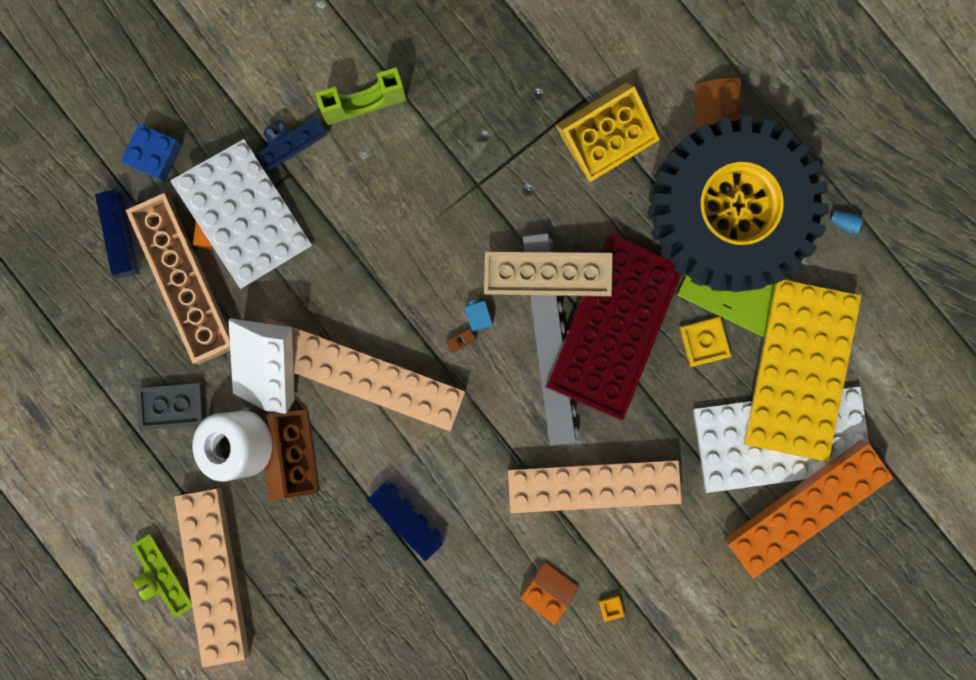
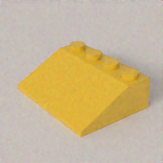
[556,82,660,182]

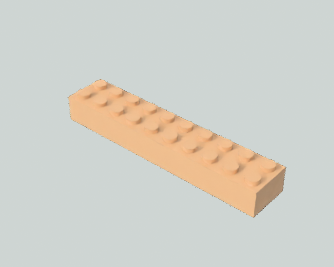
[265,318,466,432]

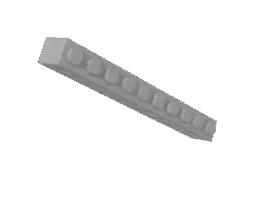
[523,234,579,446]

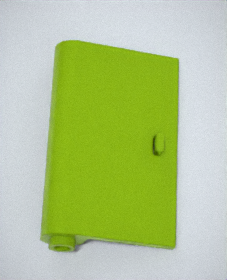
[677,275,794,338]

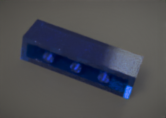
[95,189,139,278]
[366,482,444,562]

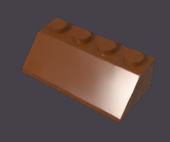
[695,78,741,130]
[260,409,319,500]

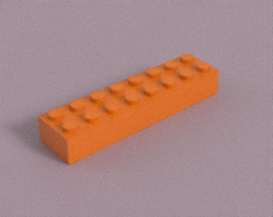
[724,440,893,579]

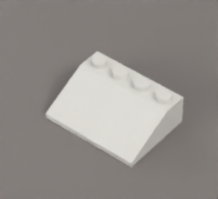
[229,318,294,414]

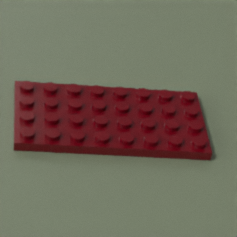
[544,233,681,421]

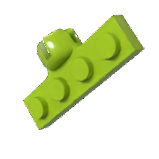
[131,534,192,619]

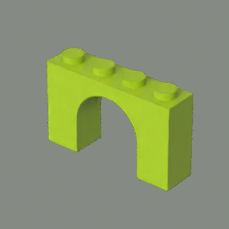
[315,67,406,125]

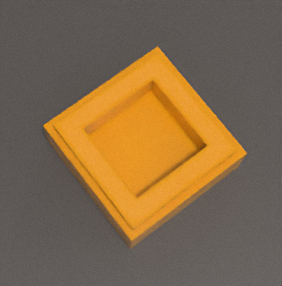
[598,595,625,622]

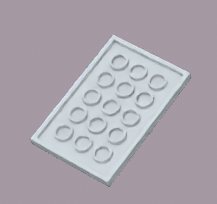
[171,139,312,289]

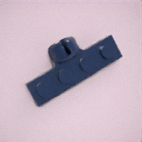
[255,117,328,174]

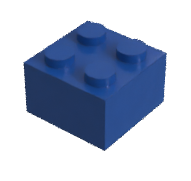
[121,123,182,183]

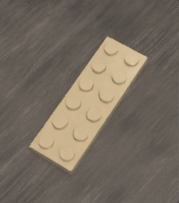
[484,252,613,296]

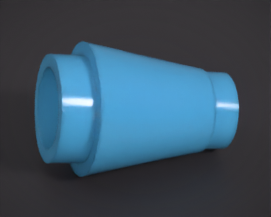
[830,210,864,234]

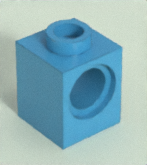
[465,299,492,333]

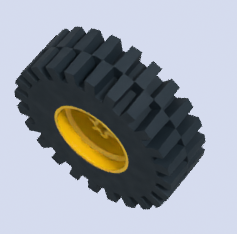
[648,116,829,292]

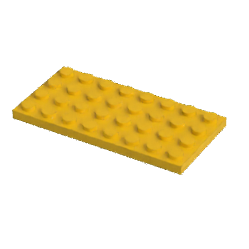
[743,280,861,462]

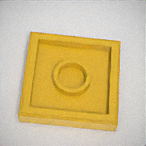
[679,316,732,367]

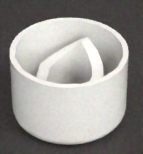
[192,410,272,481]

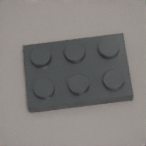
[136,383,204,430]

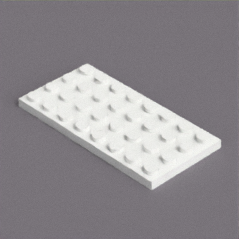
[693,387,869,493]

